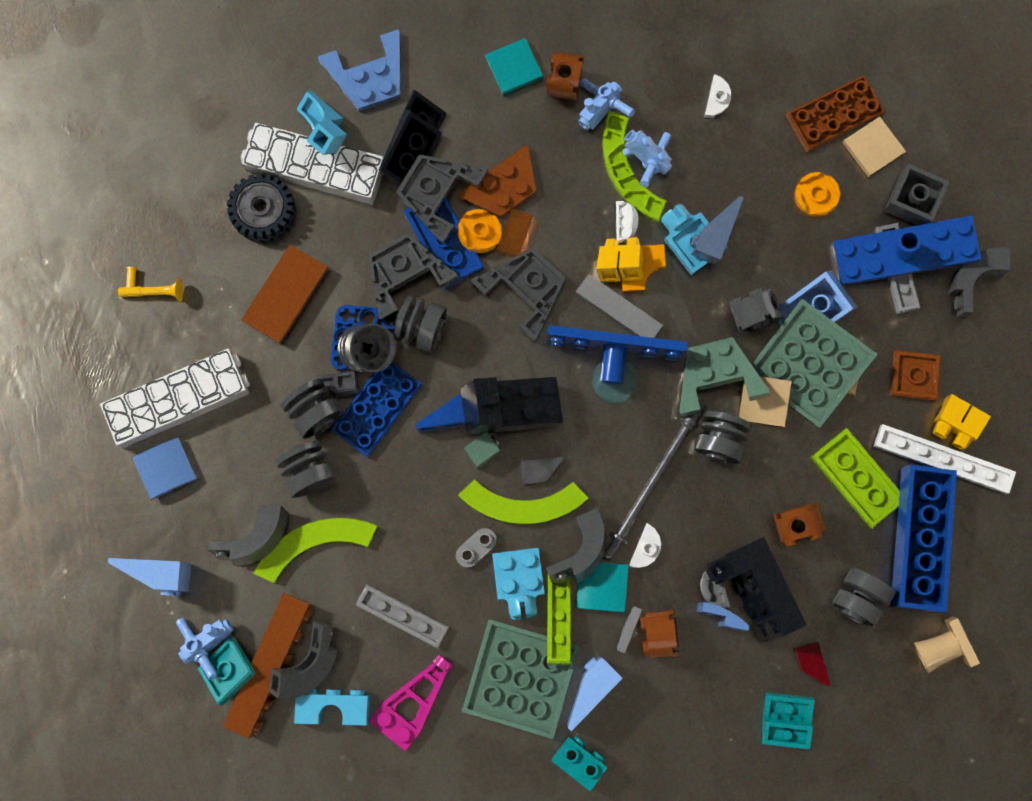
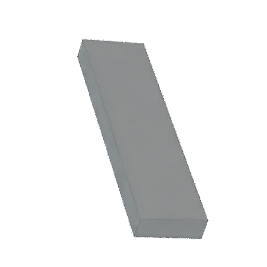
[875,223,921,315]
[576,274,663,338]
[356,584,450,649]

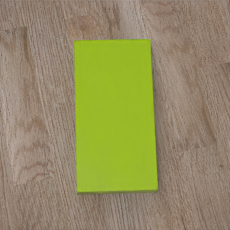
[810,428,900,529]

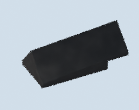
[379,90,446,186]

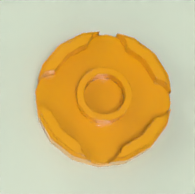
[794,172,841,217]
[457,209,502,253]

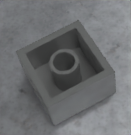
[884,163,950,226]

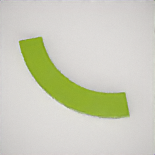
[602,111,667,223]
[458,479,589,525]
[253,518,378,583]

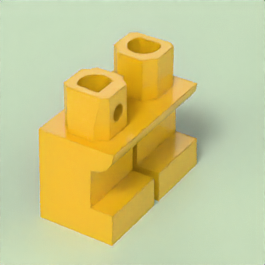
[596,237,644,282]
[933,394,991,450]

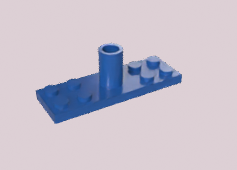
[834,215,981,286]
[547,325,688,385]

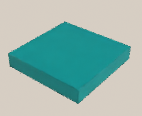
[485,38,543,95]
[197,637,256,706]

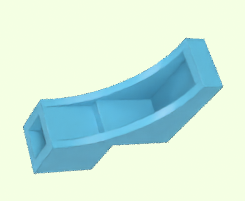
[296,91,347,155]

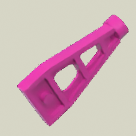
[369,654,454,751]

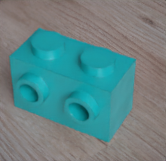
[551,736,608,791]

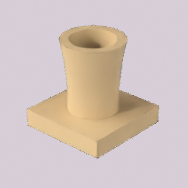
[913,616,980,674]

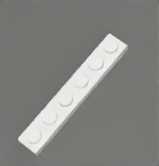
[873,424,1016,495]

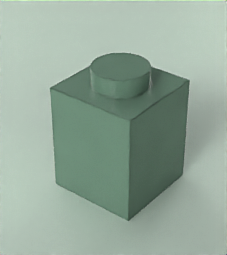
[464,433,501,469]

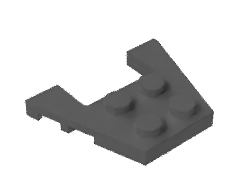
[396,155,488,245]
[368,233,459,322]
[471,248,566,342]

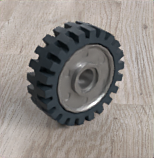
[227,173,296,242]

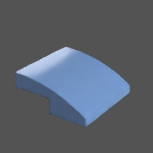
[133,438,196,500]
[697,602,749,631]

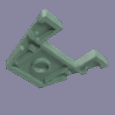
[679,337,770,418]

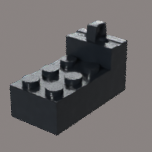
[461,377,563,435]
[705,537,807,643]

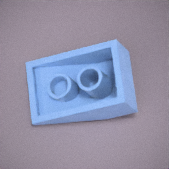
[778,271,858,326]
[108,558,192,596]
[567,657,622,731]

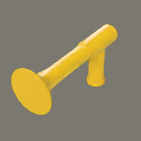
[118,267,184,302]

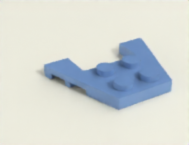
[318,29,401,112]

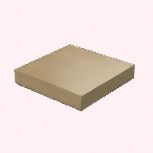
[842,117,906,178]
[739,376,792,427]

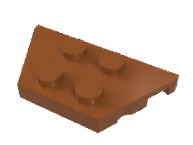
[458,145,536,219]

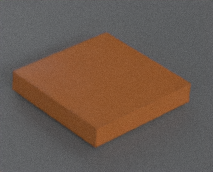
[890,350,941,401]

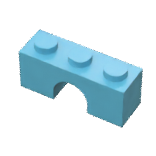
[294,689,370,725]

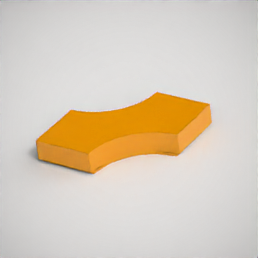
[621,244,666,293]

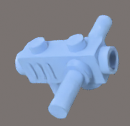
[578,78,635,130]
[623,130,672,187]
[176,618,234,680]

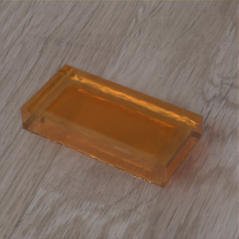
[497,209,533,257]

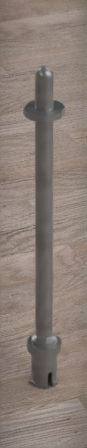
[604,401,708,560]

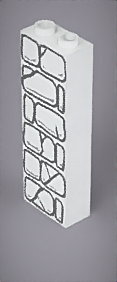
[241,123,384,205]
[100,349,251,449]

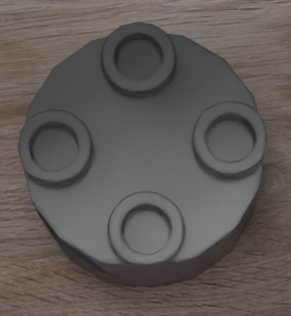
[730,288,783,334]

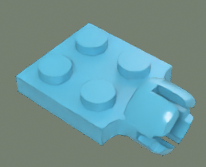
[661,204,728,275]
[492,548,545,620]

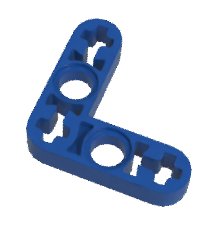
[330,305,398,371]

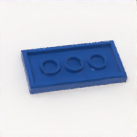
[403,197,485,289]

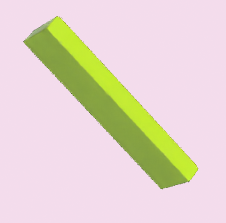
[547,575,571,665]

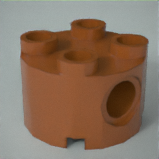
[546,52,584,100]
[773,502,827,547]
[640,609,679,660]

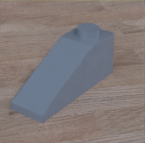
[690,196,744,265]

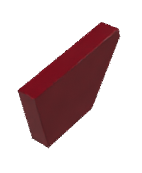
[794,642,831,686]

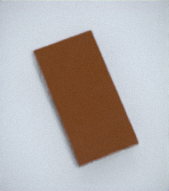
[785,75,886,153]
[241,245,329,344]

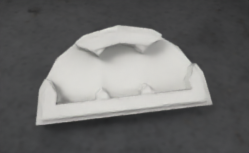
[704,74,731,118]
[616,201,639,245]
[629,523,661,568]

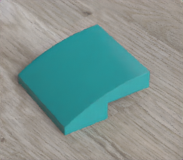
[575,563,629,613]
[762,692,815,750]

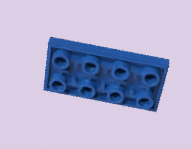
[331,362,423,458]

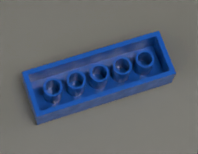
[890,464,957,613]

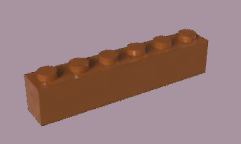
[222,593,313,739]

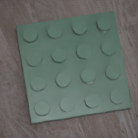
[751,299,878,428]
[462,619,580,739]

